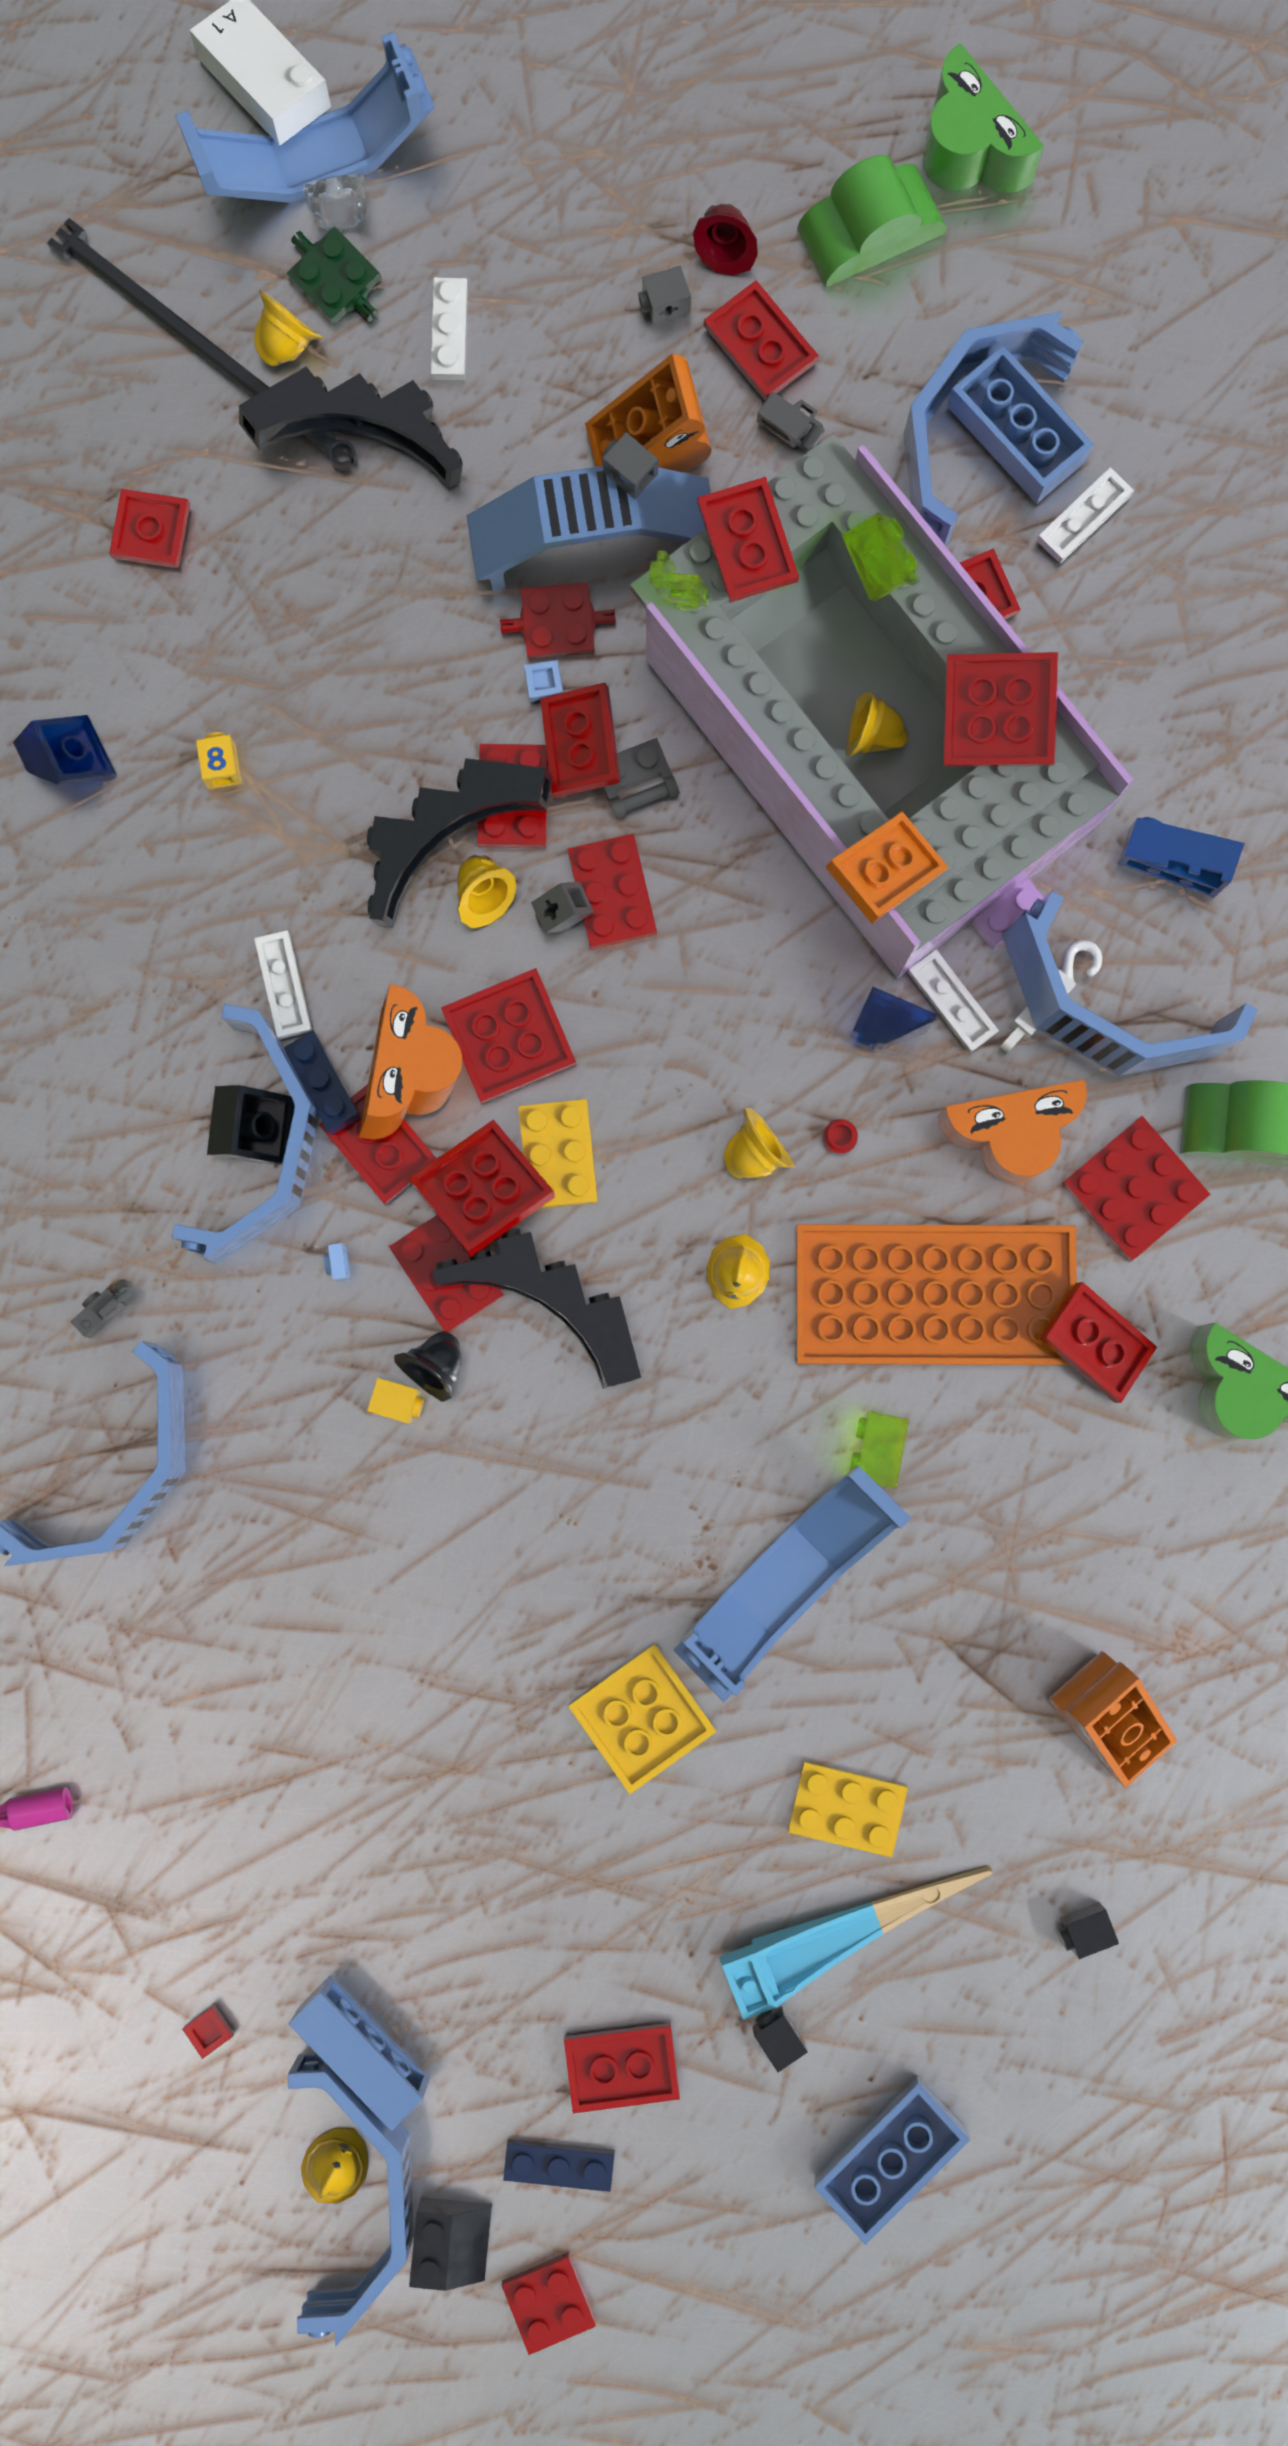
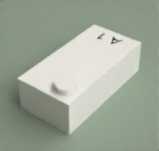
[190,0,331,146]

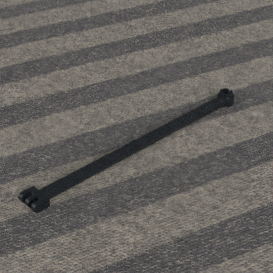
[47,218,357,471]

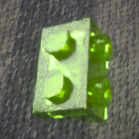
[842,513,919,602]
[649,550,709,611]
[849,1411,909,1489]

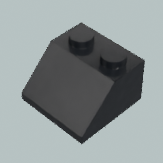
[207,1085,295,1165]
[409,2197,492,2291]

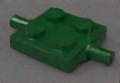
[287,226,382,325]

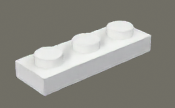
[431,277,468,381]
[1036,467,1134,564]
[254,930,312,1040]
[908,949,999,1053]

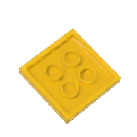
[568,1643,717,1794]

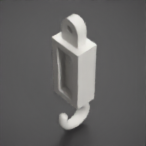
[1000,940,1103,1054]

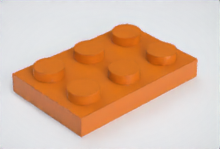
[825,811,949,924]

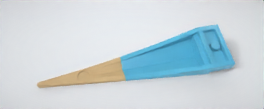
[719,1866,993,2020]

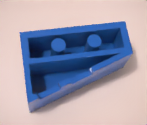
[1118,817,1245,898]

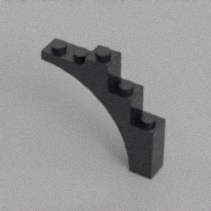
[239,366,463,489]
[367,758,553,928]
[429,1228,641,1389]

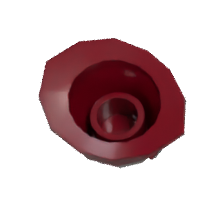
[693,204,758,276]

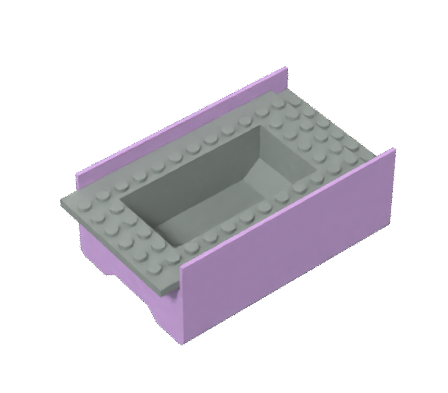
[630,433,1134,979]

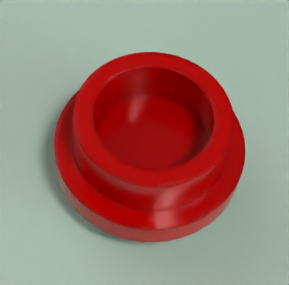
[823,1119,858,1154]

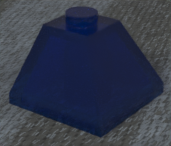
[13,715,116,785]
[850,986,937,1051]

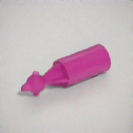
[0,1787,73,1831]

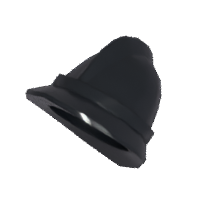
[394,1331,462,1402]

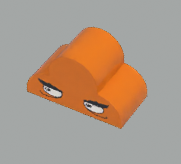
[585,353,712,472]
[359,984,462,1139]
[937,1079,1087,1184]
[1048,1651,1177,1788]

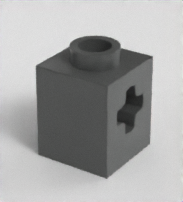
[638,265,691,324]
[602,432,658,499]
[531,881,594,933]

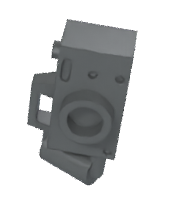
[757,392,825,451]
[70,1279,133,1338]

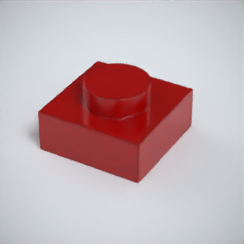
[182,2005,234,2059]

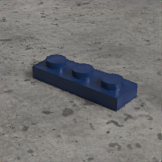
[284,1030,362,1135]
[503,2139,615,2192]

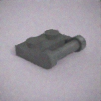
[603,737,680,819]

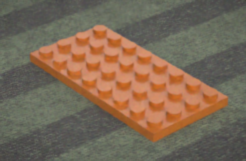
[796,1224,1077,1365]

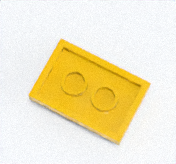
[518,1099,598,1209]
[788,1760,908,1858]

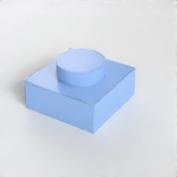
[524,660,563,702]
[324,1243,351,1282]

